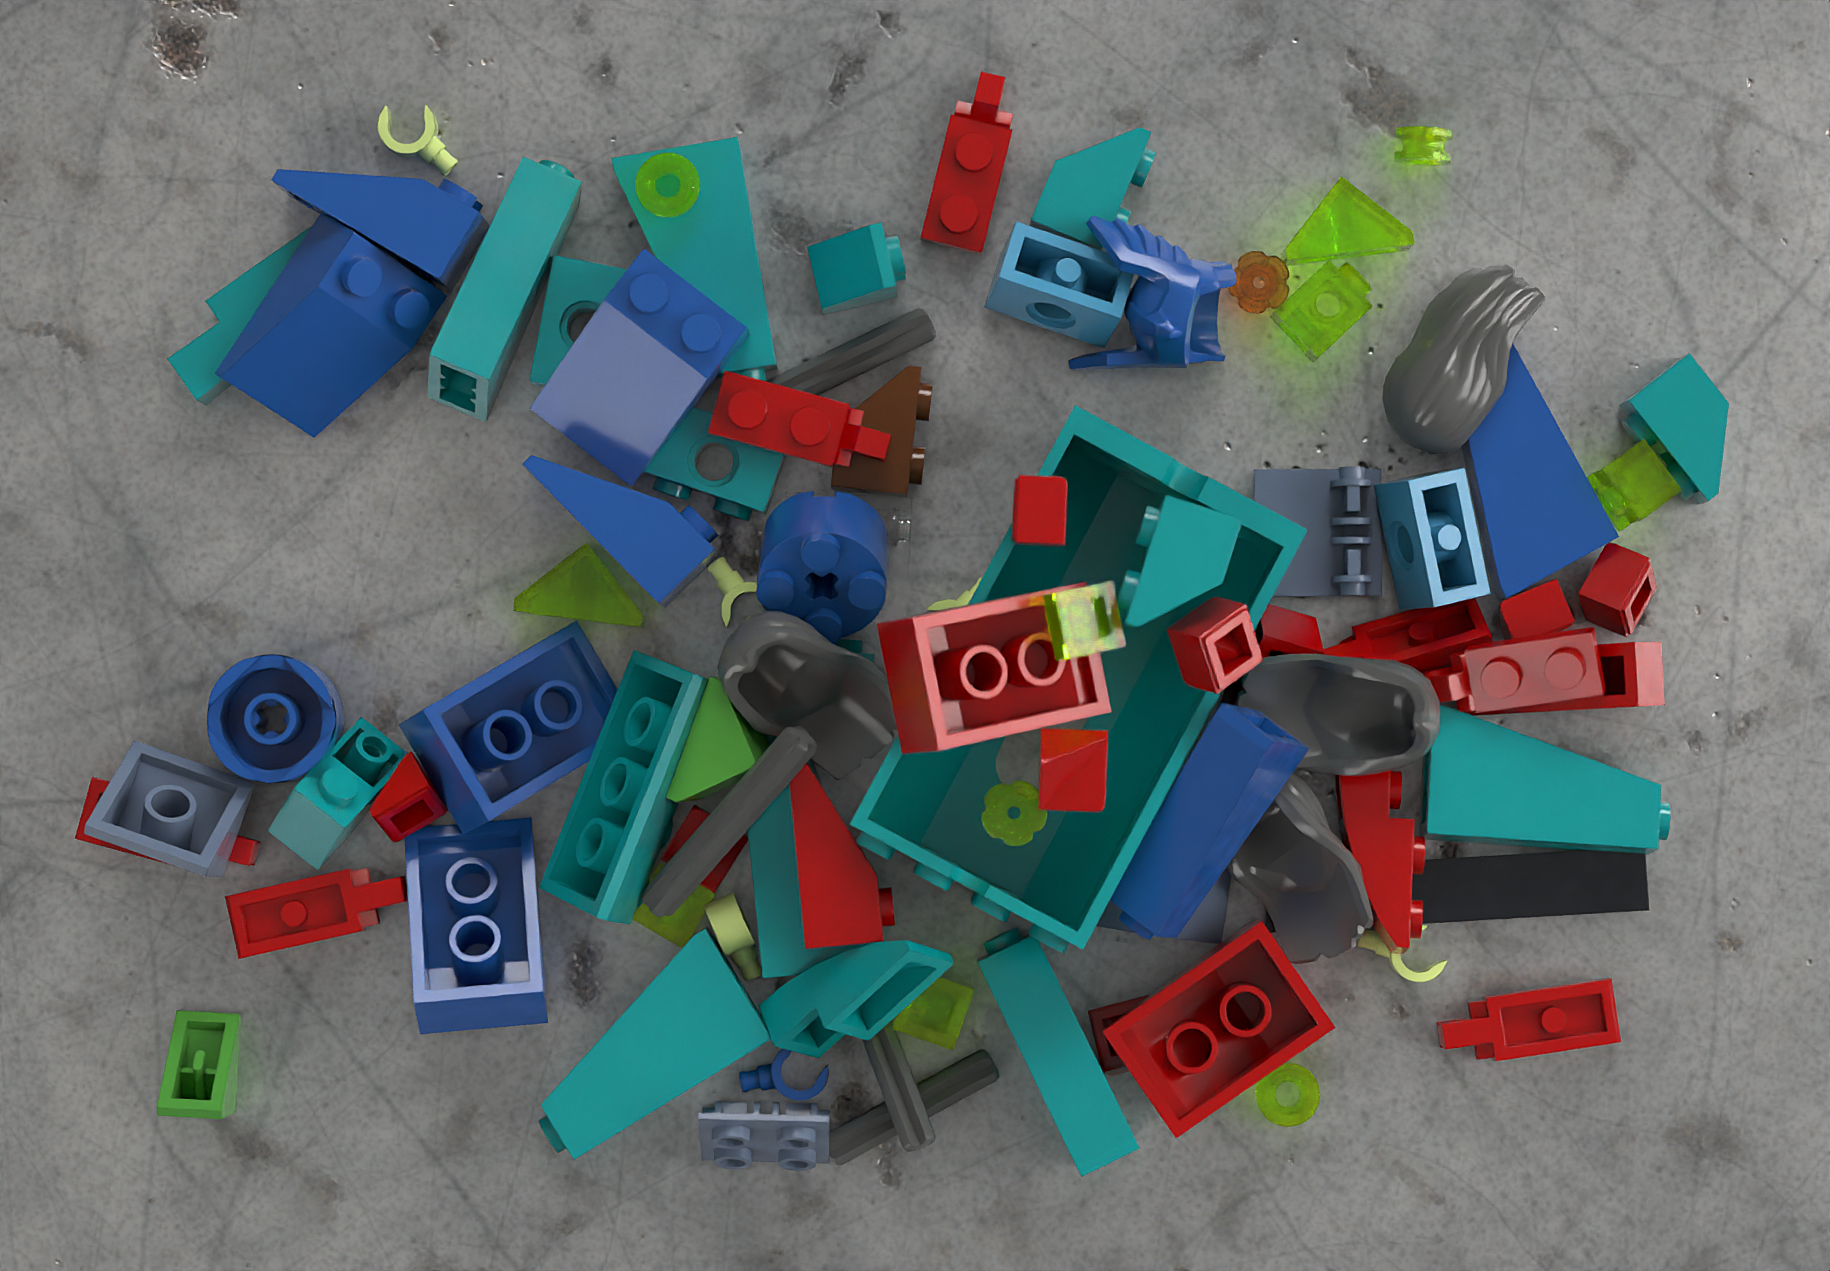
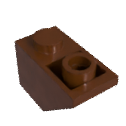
[831,366,933,498]

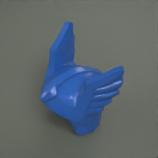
[1068,216,1237,370]

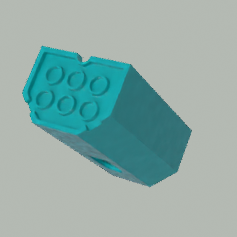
[850,405,1308,954]

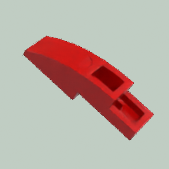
[1335,770,1425,954]

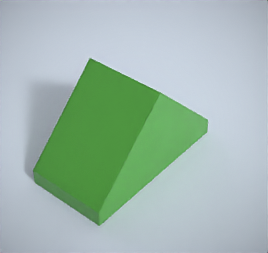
[666,676,769,802]
[156,1010,241,1119]

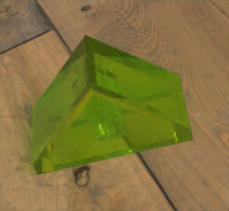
[1281,176,1415,267]
[513,542,646,628]

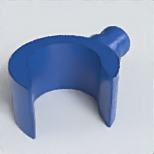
[739,1048,829,1101]

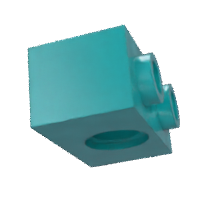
[529,255,627,387]
[644,407,786,522]

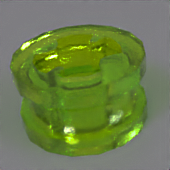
[1394,126,1453,166]

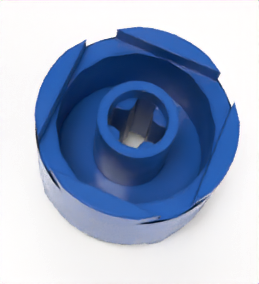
[756,491,889,644]
[207,654,345,783]

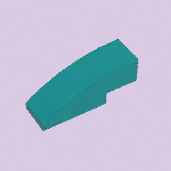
[167,227,311,405]
[758,940,954,1059]

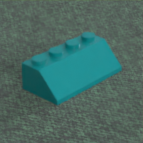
[538,650,709,925]

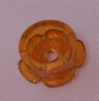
[1228,251,1290,314]

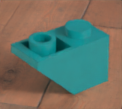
[1029,127,1157,250]
[807,222,906,315]
[1619,353,1729,505]
[1115,495,1243,629]
[267,717,407,870]

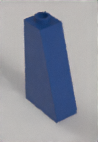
[1461,344,1619,600]
[1110,703,1310,940]

